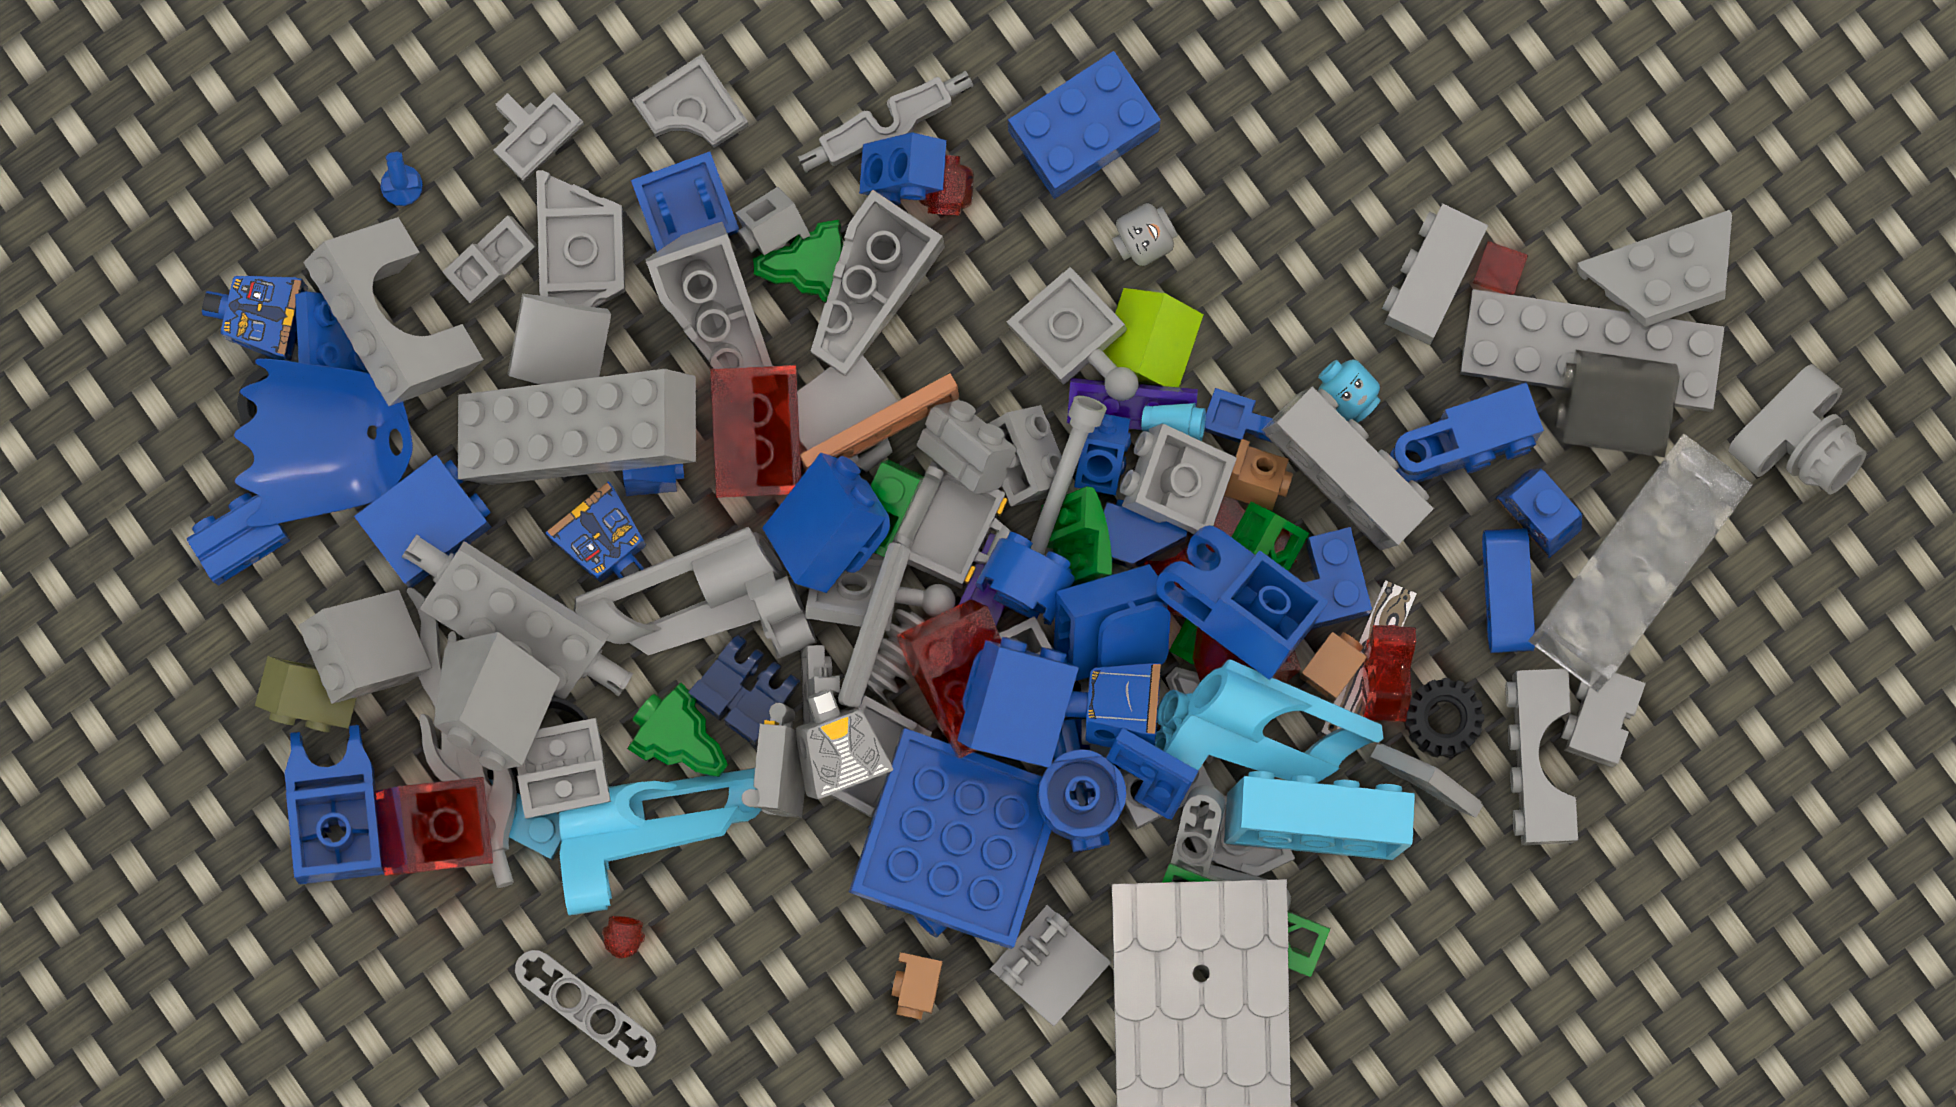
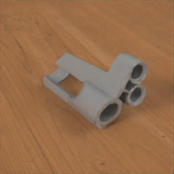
[574,527,817,659]

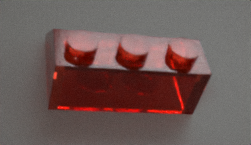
[709,365,801,498]

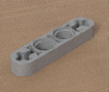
[515,950,658,1067]

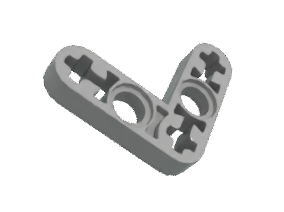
[1171,785,1291,911]

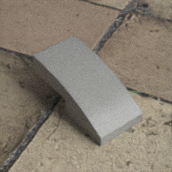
[443,215,538,303]

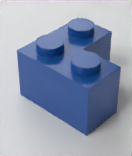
[1304,527,1372,630]

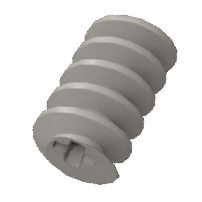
[867,609,943,704]

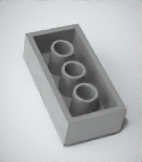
[1262,386,1433,550]

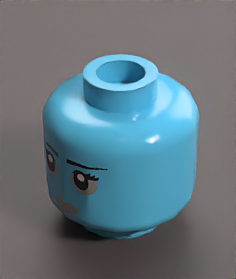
[1318,359,1381,423]

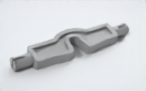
[798,71,973,172]

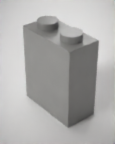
[298,590,432,704]

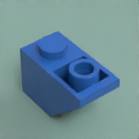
[1104,499,1188,569]

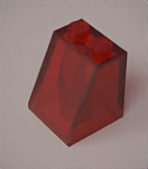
[375,777,493,876]

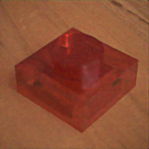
[1473,241,1528,295]

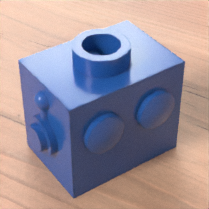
[1074,414,1131,495]

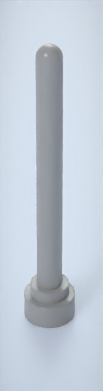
[1031,396,1107,555]

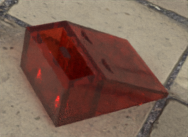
[896,599,1001,759]

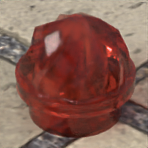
[602,916,645,959]

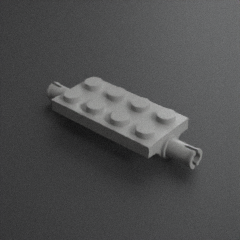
[402,534,633,700]

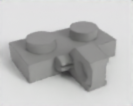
[493,92,584,182]
[801,645,840,724]

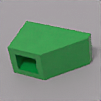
[871,459,924,557]

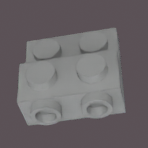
[1120,424,1237,534]

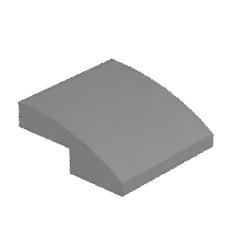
[508,294,611,384]
[517,718,611,819]

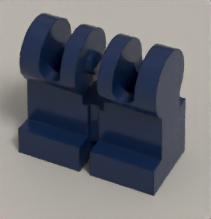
[688,635,801,747]

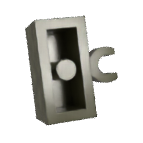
[255,656,357,732]

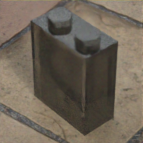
[1555,350,1680,458]

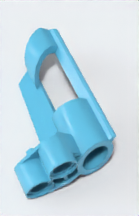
[1155,659,1384,783]
[559,768,762,916]

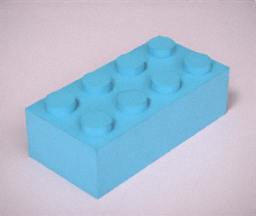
[1224,771,1415,860]

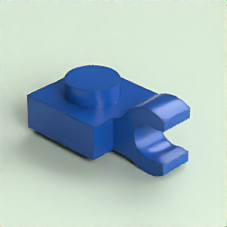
[1204,388,1273,443]

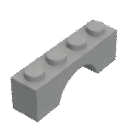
[1505,669,1578,845]

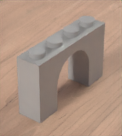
[303,217,484,406]

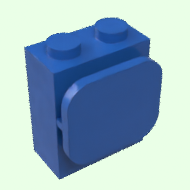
[762,453,890,593]
[1054,564,1171,681]
[957,637,1079,768]

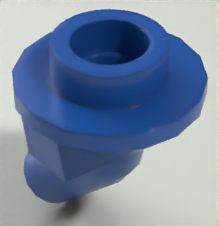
[381,152,423,206]

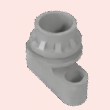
[1728,364,1867,494]

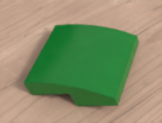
[1041,486,1112,587]

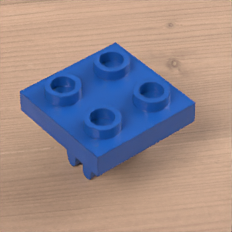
[631,152,739,252]
[295,291,369,373]

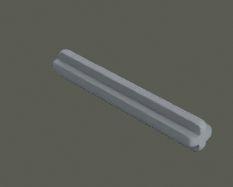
[838,543,910,708]

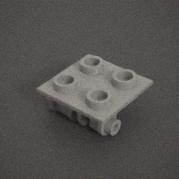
[990,905,1111,1026]

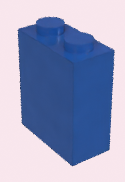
[354,455,492,588]

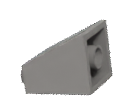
[434,632,561,771]

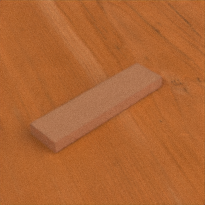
[800,373,959,471]

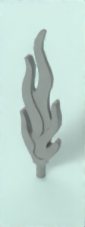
[407,588,517,888]

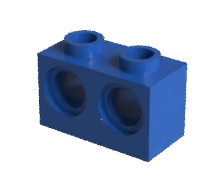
[859,132,947,205]

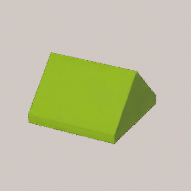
[1103,288,1204,387]

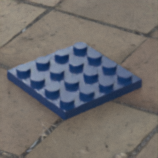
[849,728,1051,949]

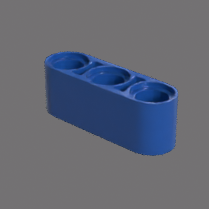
[1482,528,1535,653]

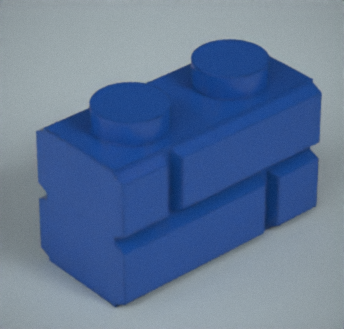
[186,493,291,586]

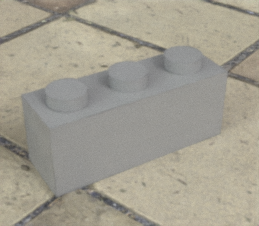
[1382,203,1488,345]

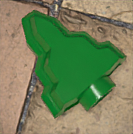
[753,219,843,303]
[627,682,728,777]

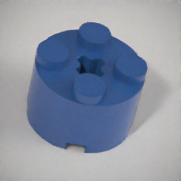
[975,531,1075,625]
[1037,750,1126,841]

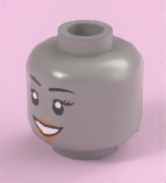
[1112,203,1178,266]

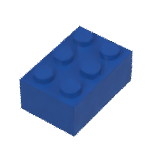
[1008,51,1161,199]

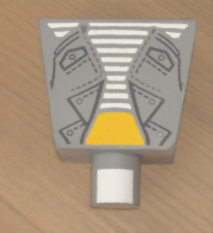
[795,689,893,799]

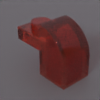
[1362,625,1416,722]

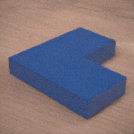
[1106,728,1199,820]

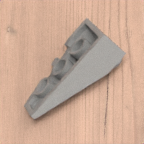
[811,190,945,376]
[646,222,780,402]

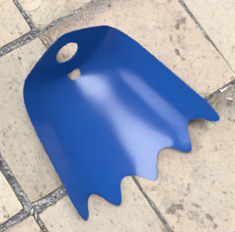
[234,359,413,527]

